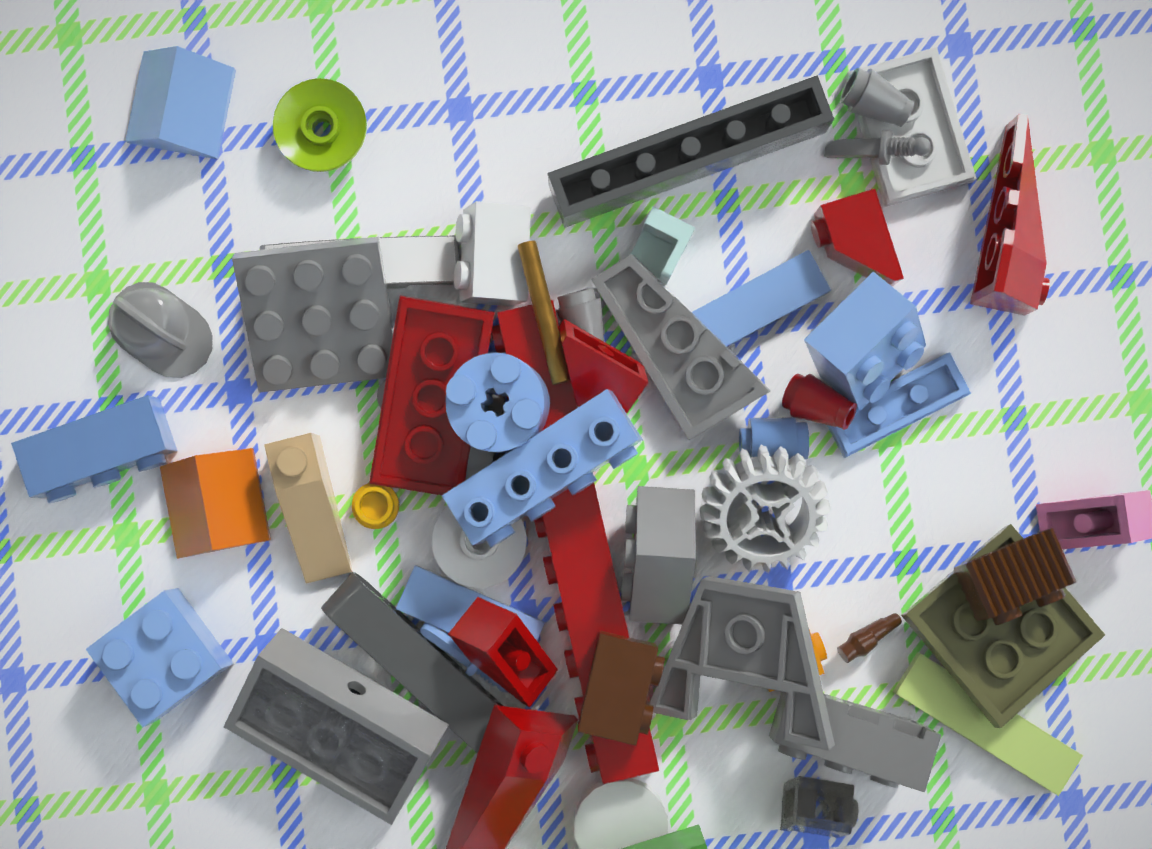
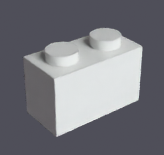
[454,201,531,307]

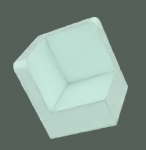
[630,206,695,285]

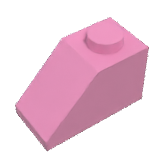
[1036,490,1152,549]

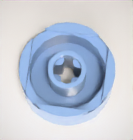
[446,353,550,453]

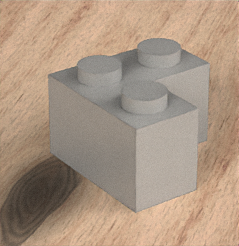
[621,486,696,625]

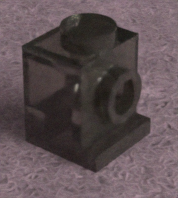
[780,776,859,838]

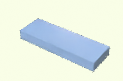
[692,250,831,347]
[827,352,971,458]
[396,565,545,640]

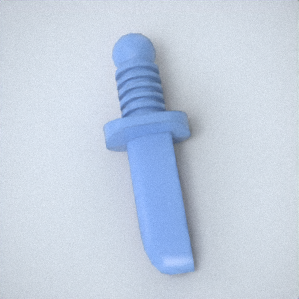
[420,624,508,693]

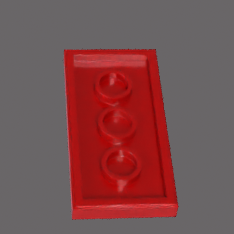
[369,295,495,496]

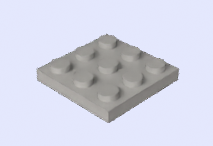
[232,236,394,393]

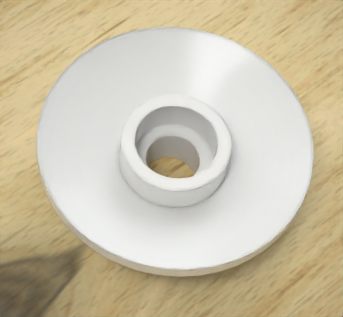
[431,505,527,588]

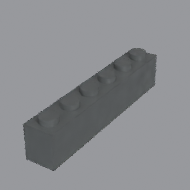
[547,75,834,228]

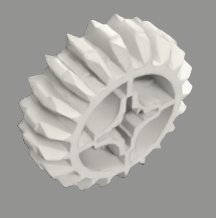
[699,444,831,574]

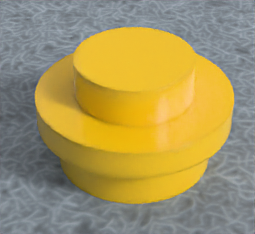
[352,483,400,529]

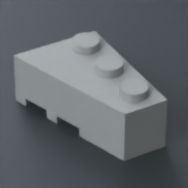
[769,691,941,793]

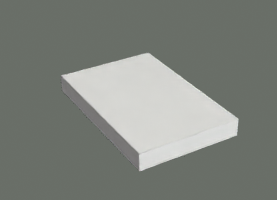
[845,47,977,207]

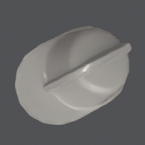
[108,282,213,378]

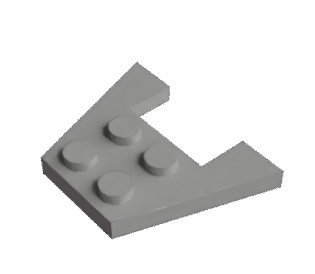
[649,576,835,750]

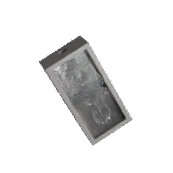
[223,628,449,825]

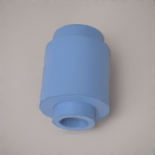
[739,417,809,460]

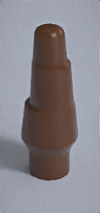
[837,613,902,663]

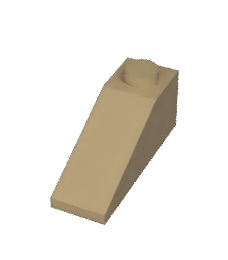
[264,433,353,584]

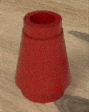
[782,373,857,430]

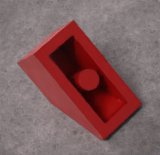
[811,188,904,286]
[559,319,649,414]
[448,597,558,707]

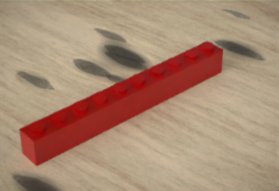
[492,300,660,784]

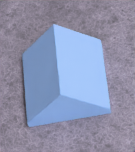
[125,46,236,160]

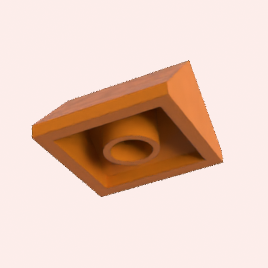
[160,448,271,559]

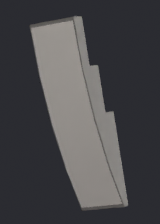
[259,235,459,289]

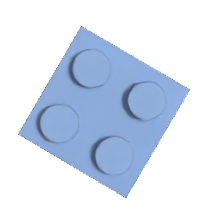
[804,272,926,411]
[86,588,234,728]

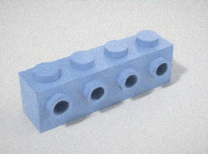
[442,389,643,548]

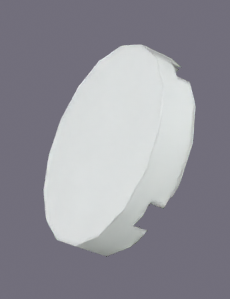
[574,778,668,849]

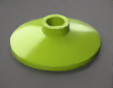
[273,78,367,172]

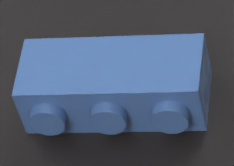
[11,395,178,504]

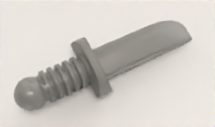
[824,129,931,165]

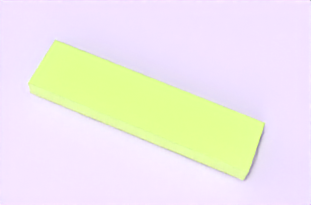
[893,652,1083,796]

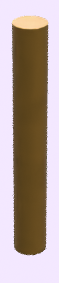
[517,240,571,385]

